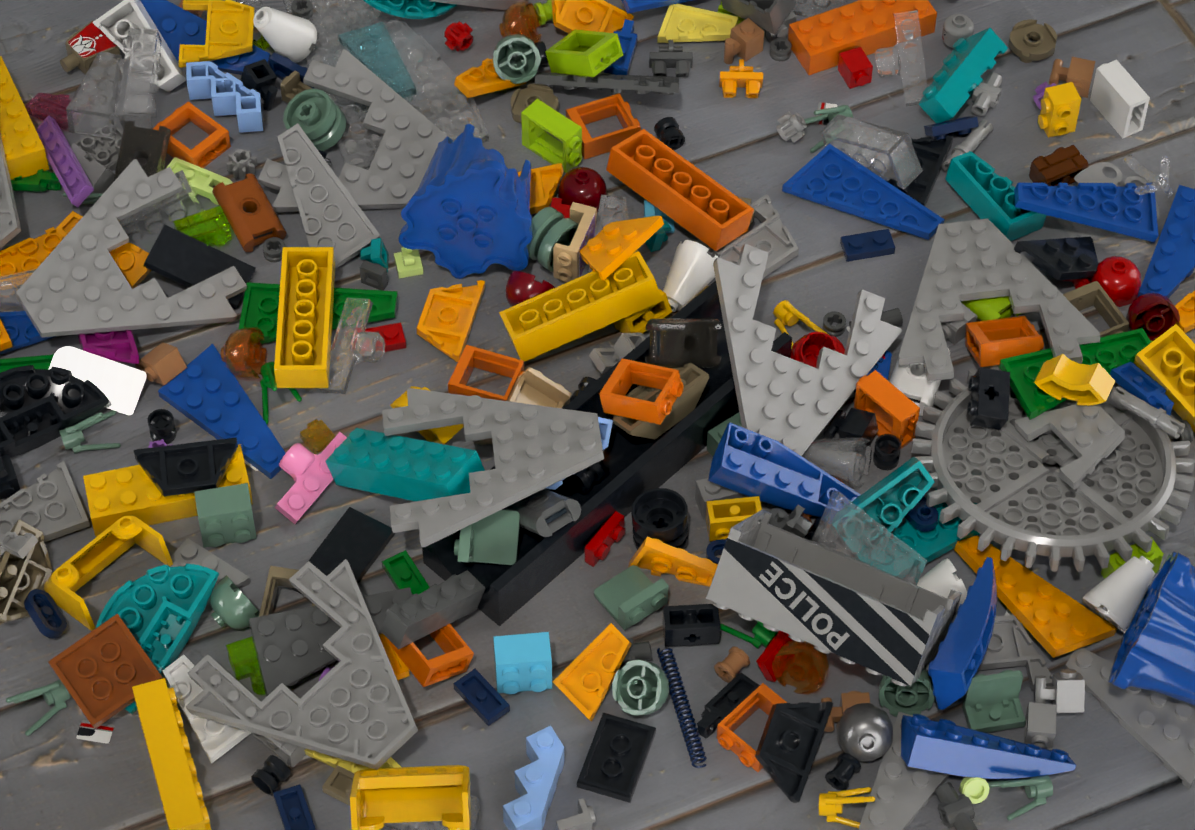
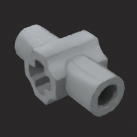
[971,72,1003,116]

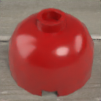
[1091,256,1141,307]

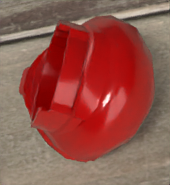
[790,332,845,368]

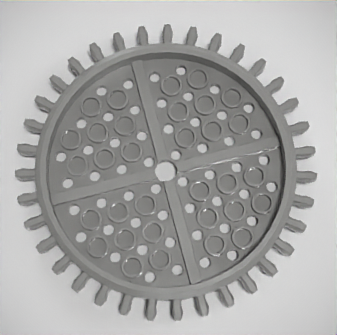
[911,365,1195,572]

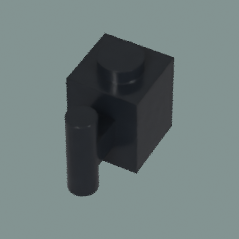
[240,59,278,111]
[824,408,879,453]
[0,453,20,500]

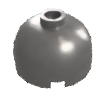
[836,703,893,761]

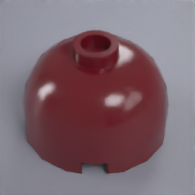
[558,167,607,212]
[506,271,555,306]
[1126,293,1180,341]

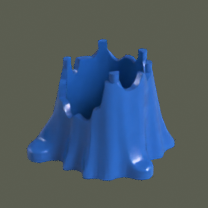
[398,124,533,279]
[1108,552,1195,706]

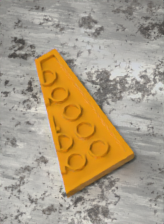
[954,535,1117,658]

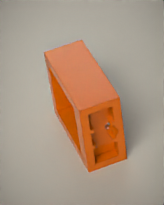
[566,93,641,160]
[153,102,231,168]
[966,316,1044,367]
[448,345,525,401]
[599,358,683,425]
[854,370,920,449]
[387,624,474,687]
[717,683,787,772]

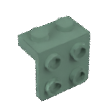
[454,510,520,565]
[594,565,669,630]
[962,670,1026,733]

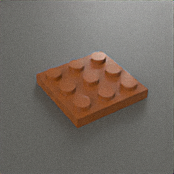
[48,613,163,729]

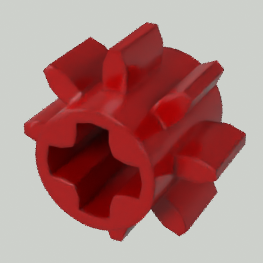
[444,21,473,52]

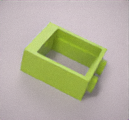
[545,29,623,77]
[521,99,582,173]

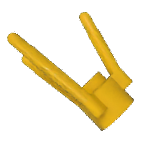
[773,300,829,349]
[819,787,875,829]

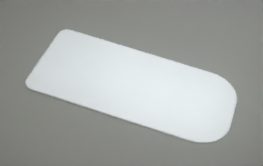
[48,346,147,415]

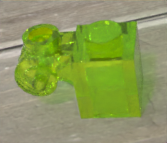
[226,636,265,695]

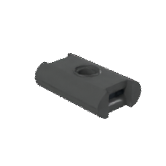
[506,488,581,537]

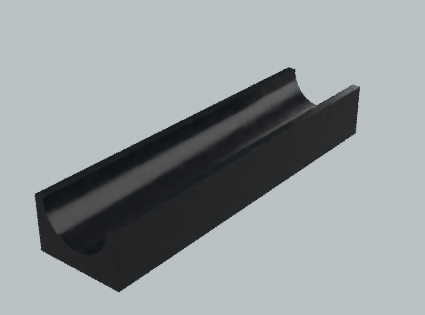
[422,281,792,626]

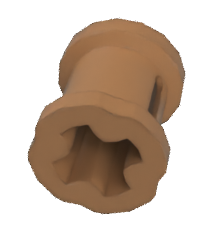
[714,646,750,683]

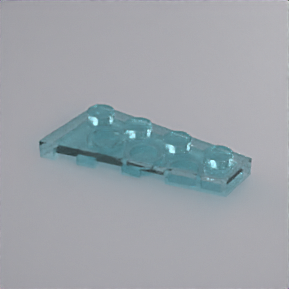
[338,22,416,98]

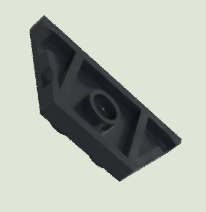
[884,136,953,206]
[1014,236,1098,281]
[134,437,238,496]
[755,701,833,803]

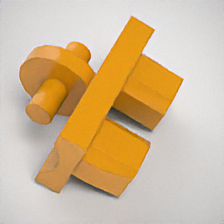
[719,59,763,98]

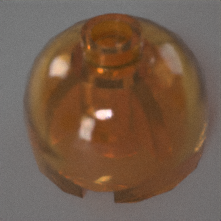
[499,0,541,43]
[221,327,267,379]
[772,640,829,694]

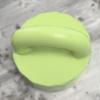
[959,777,990,804]

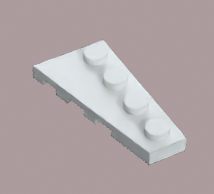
[162,655,251,764]

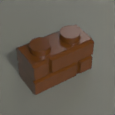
[1029,145,1089,186]

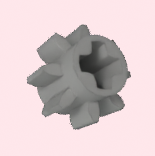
[776,111,807,143]
[226,149,257,179]

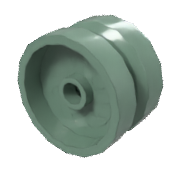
[283,88,346,151]
[527,207,579,272]

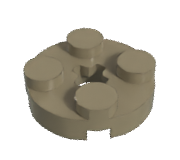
[1009,19,1057,63]
[510,83,559,123]

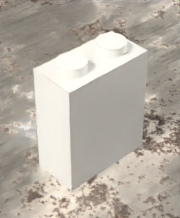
[1090,60,1150,139]

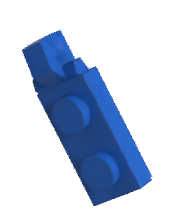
[604,19,637,75]
[1110,362,1174,415]

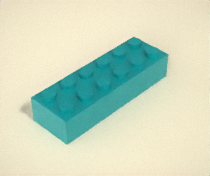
[325,428,485,501]

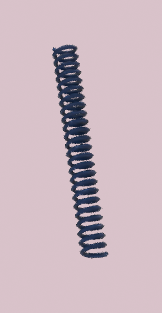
[657,648,707,768]

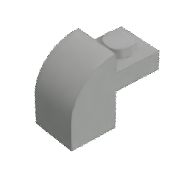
[589,333,645,374]

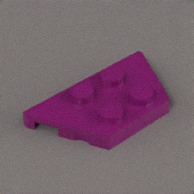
[77,330,139,364]

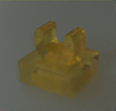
[300,419,335,454]

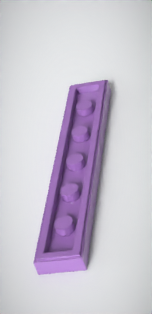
[36,115,94,208]

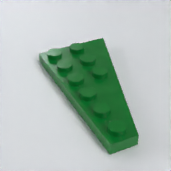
[236,282,398,349]
[999,328,1152,420]

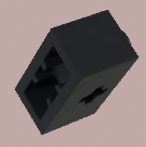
[967,367,1010,430]
[662,604,720,647]

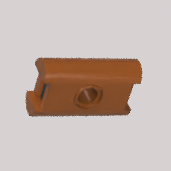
[212,173,287,252]

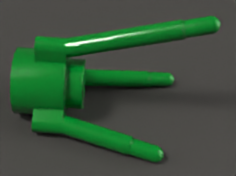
[260,362,302,424]
[720,620,779,649]

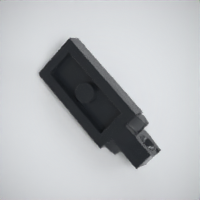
[697,673,760,739]

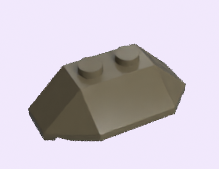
[613,363,709,439]
[0,519,52,623]

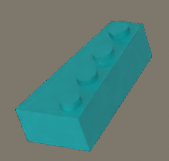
[919,28,1008,123]
[945,151,1047,241]
[827,457,935,564]

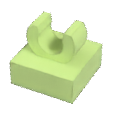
[394,247,423,279]

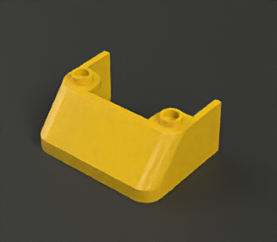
[44,515,173,631]
[350,765,471,830]

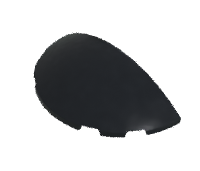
[0,365,109,458]

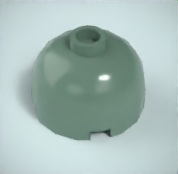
[492,34,541,84]
[210,575,260,629]
[612,660,669,716]
[879,668,935,717]

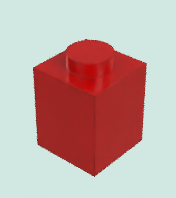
[838,47,873,89]

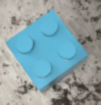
[493,632,552,694]

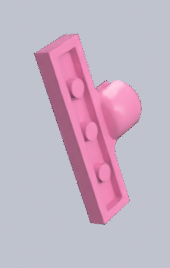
[275,432,347,524]

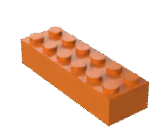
[788,0,937,75]
[606,129,754,251]

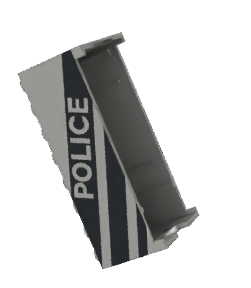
[706,510,962,687]

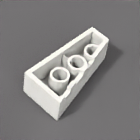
[92,0,186,92]

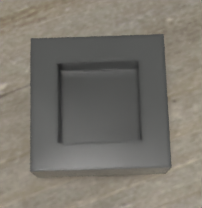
[360,260,388,291]

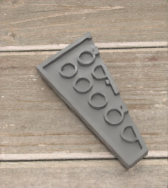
[277,123,381,269]

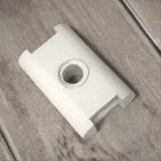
[889,348,950,416]

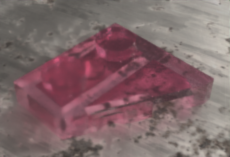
[25,93,92,130]

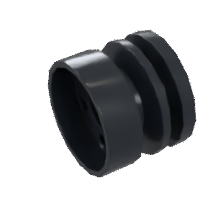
[631,488,689,550]

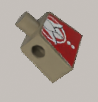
[60,21,122,76]

